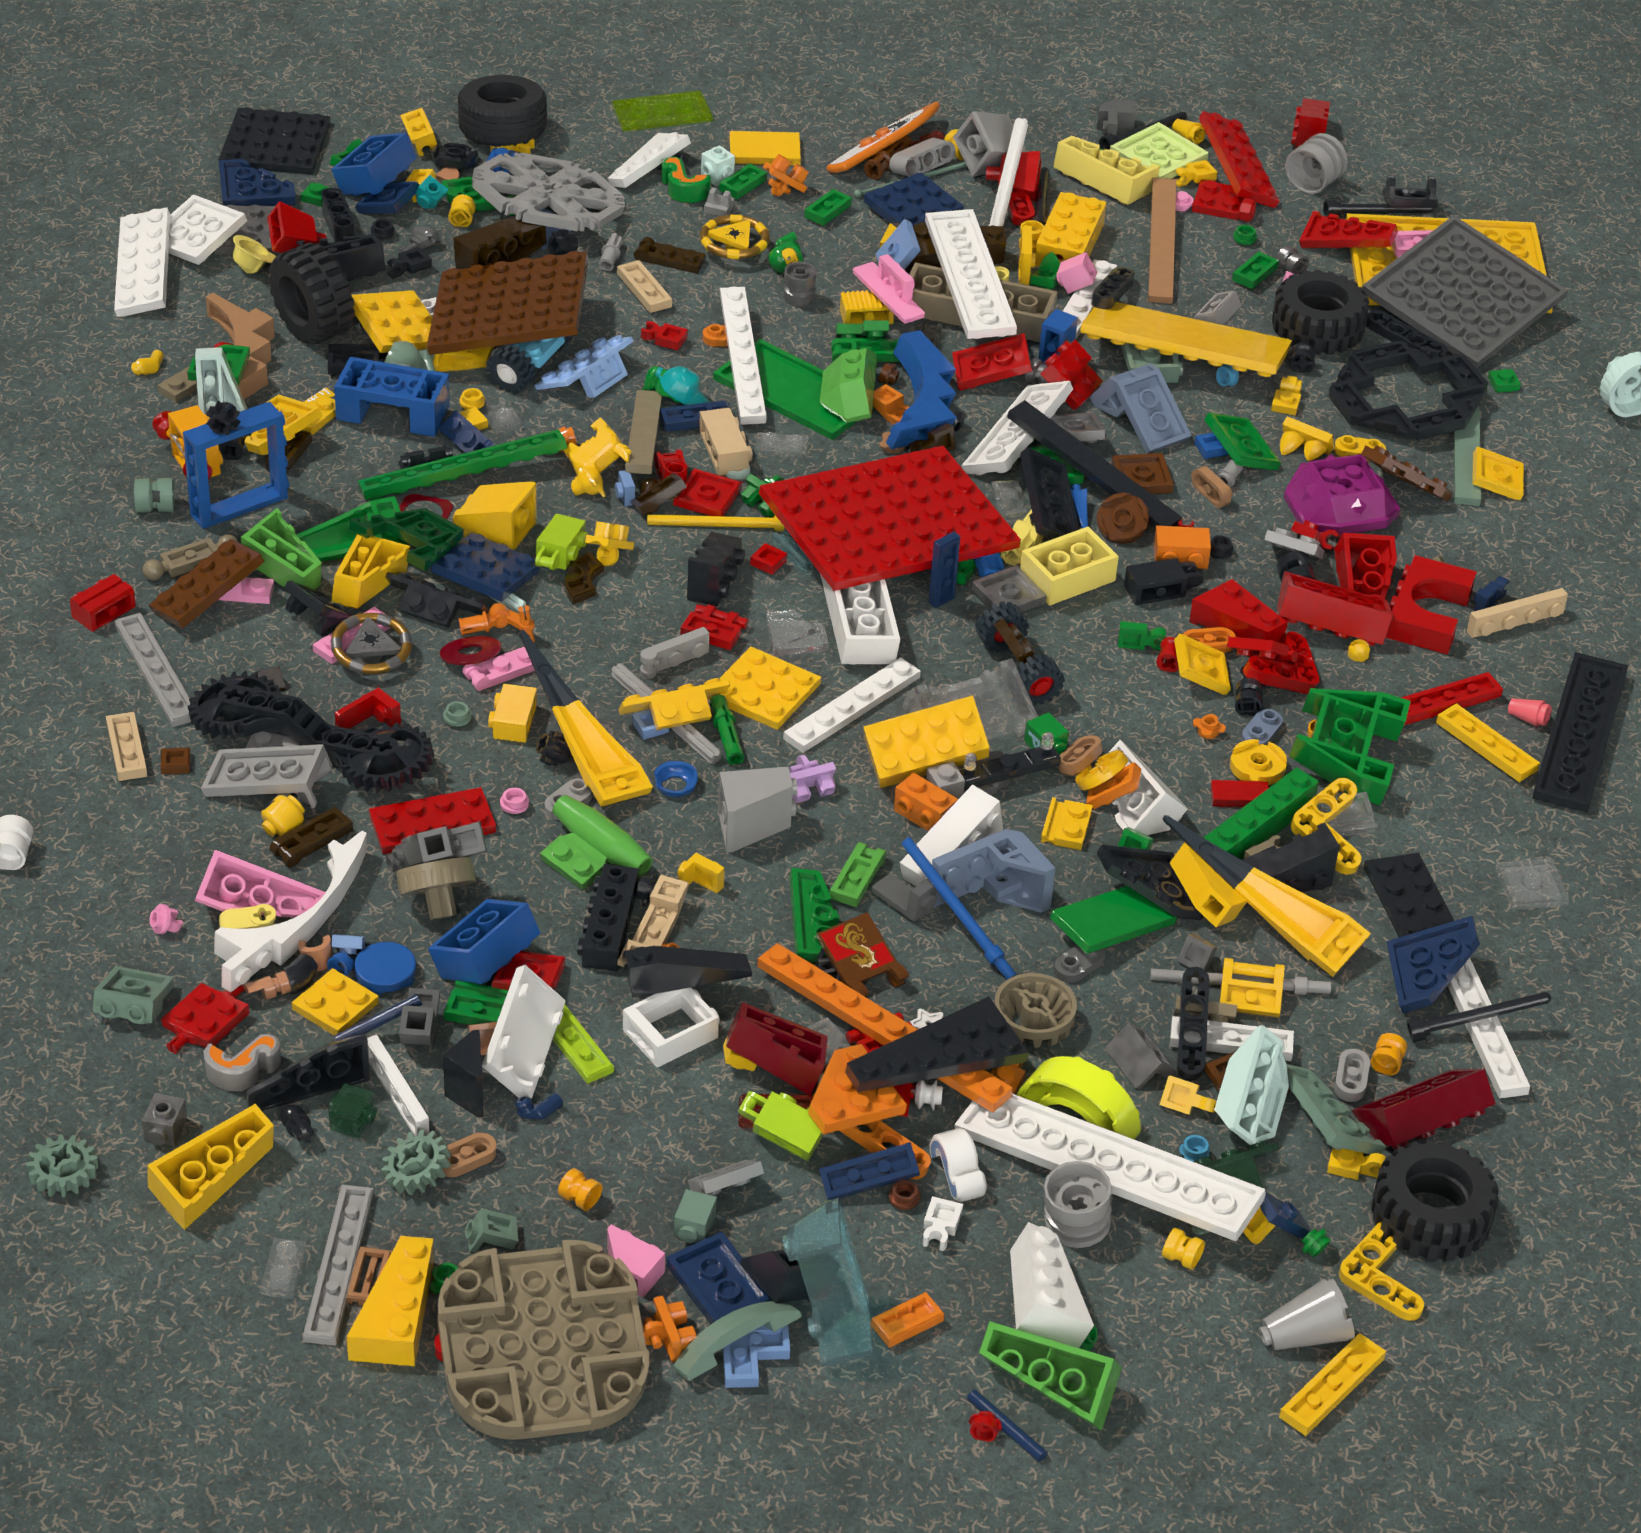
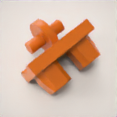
[763,154,809,197]
[642,1296,697,1363]

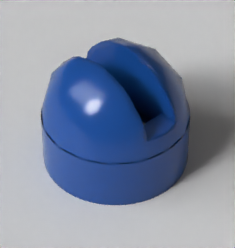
[327,952,354,976]

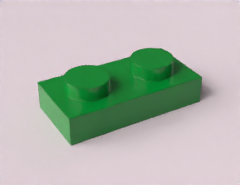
[719,163,768,200]
[804,189,852,226]
[1232,251,1279,289]

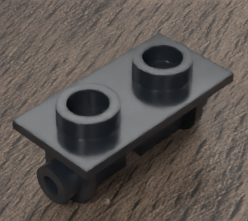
[398,445,453,469]

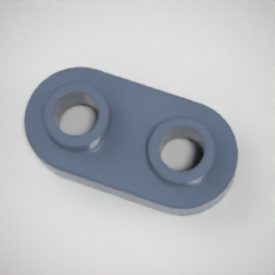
[1241,709,1283,746]

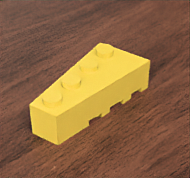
[1053,136,1160,205]

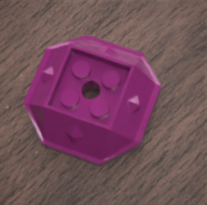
[1284,454,1400,535]

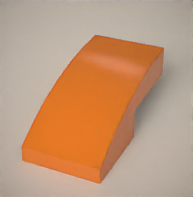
[873,384,909,425]

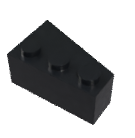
[687,532,745,607]

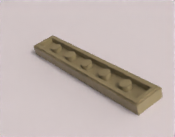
[625,390,662,474]

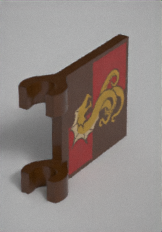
[816,912,909,997]

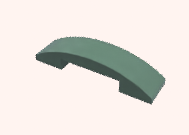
[673,1301,802,1381]

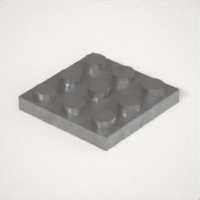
[215,205,292,255]

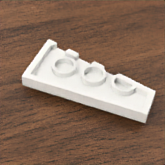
[608,132,691,188]

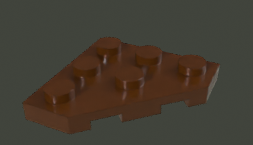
[1361,445,1453,502]

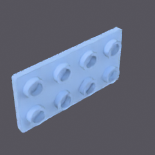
[534,335,634,398]

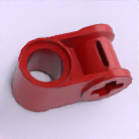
[654,449,687,482]

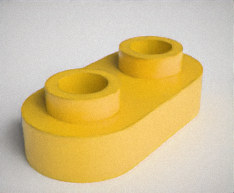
[1334,435,1386,462]

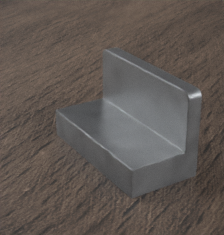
[1105,1022,1177,1089]

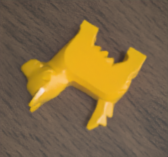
[563,418,631,498]

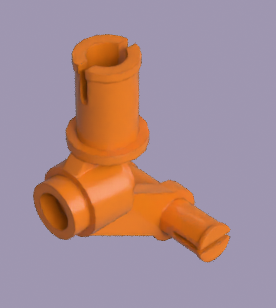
[458,603,535,642]

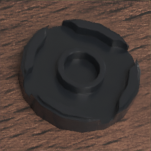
[431,143,478,168]

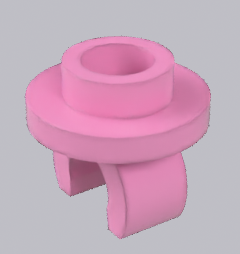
[150,904,183,934]

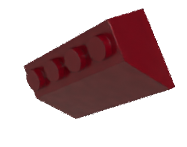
[1352,1069,1496,1149]

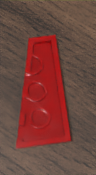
[1299,211,1398,249]

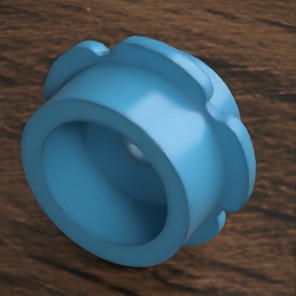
[1216,364,1239,387]
[1179,1135,1210,1163]

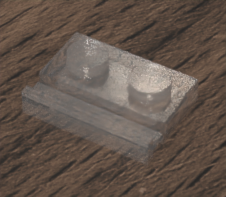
[1316,792,1378,836]

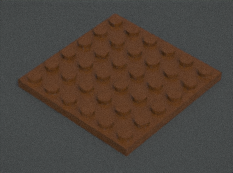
[426,251,589,355]

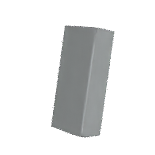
[1194,291,1242,325]

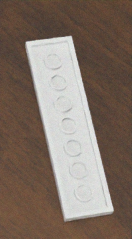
[925,209,1017,339]

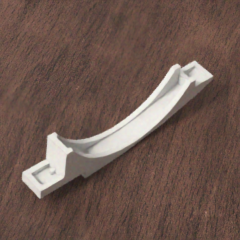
[214,831,367,992]

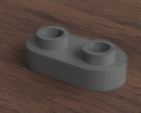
[1054,945,1105,983]

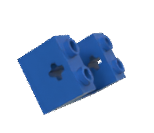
[334,357,450,437]

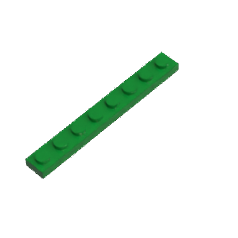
[358,429,567,500]

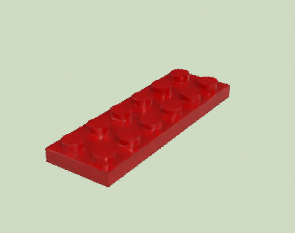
[1199,111,1280,208]

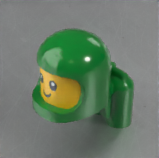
[768,232,804,273]

